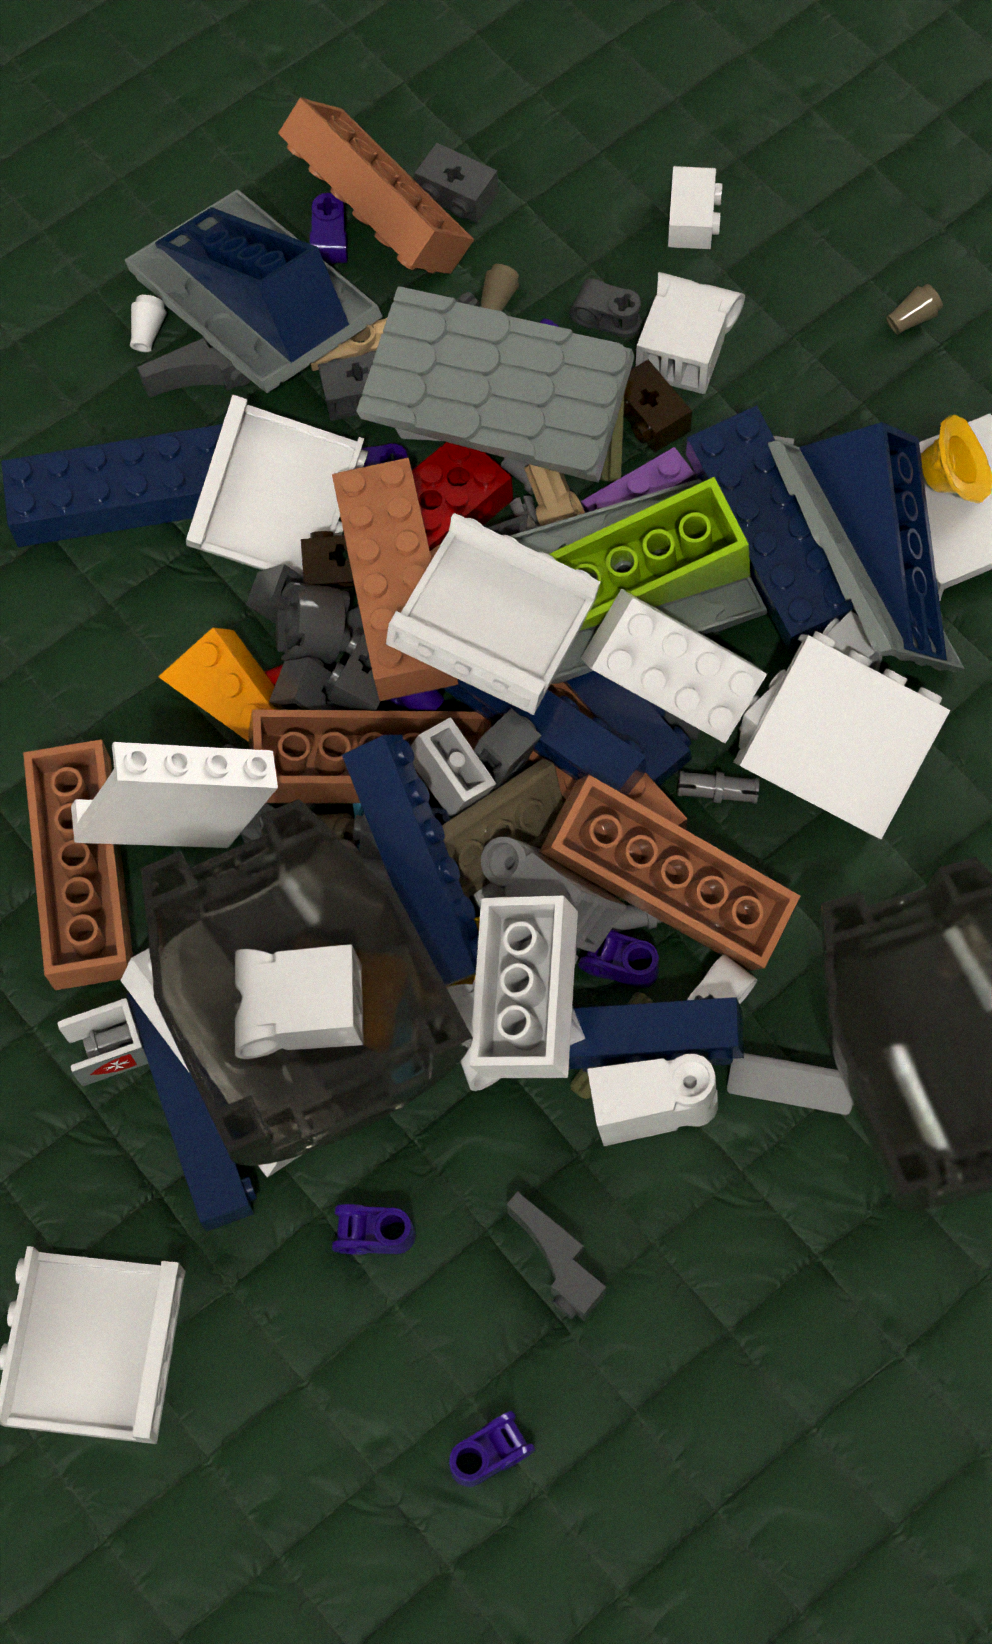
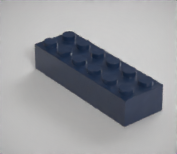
[686,405,858,651]
[1,424,223,547]

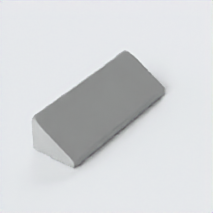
[727,1053,859,1115]

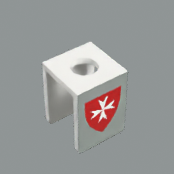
[57,998,148,1086]

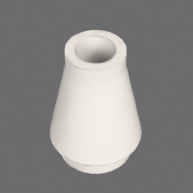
[130,295,167,352]

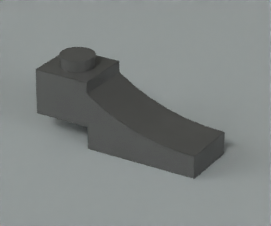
[137,338,251,398]
[506,1192,606,1322]

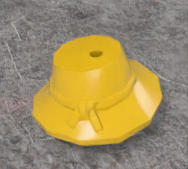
[921,415,992,504]

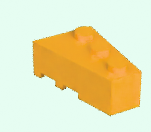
[158,627,280,742]

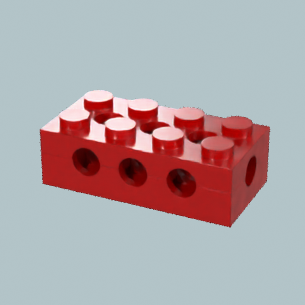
[412,442,513,551]

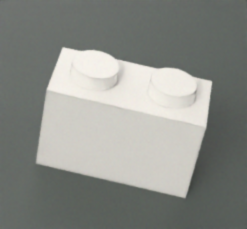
[668,166,722,249]
[411,717,496,819]

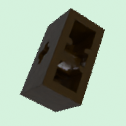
[623,359,692,453]
[301,531,355,588]

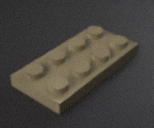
[442,758,564,898]

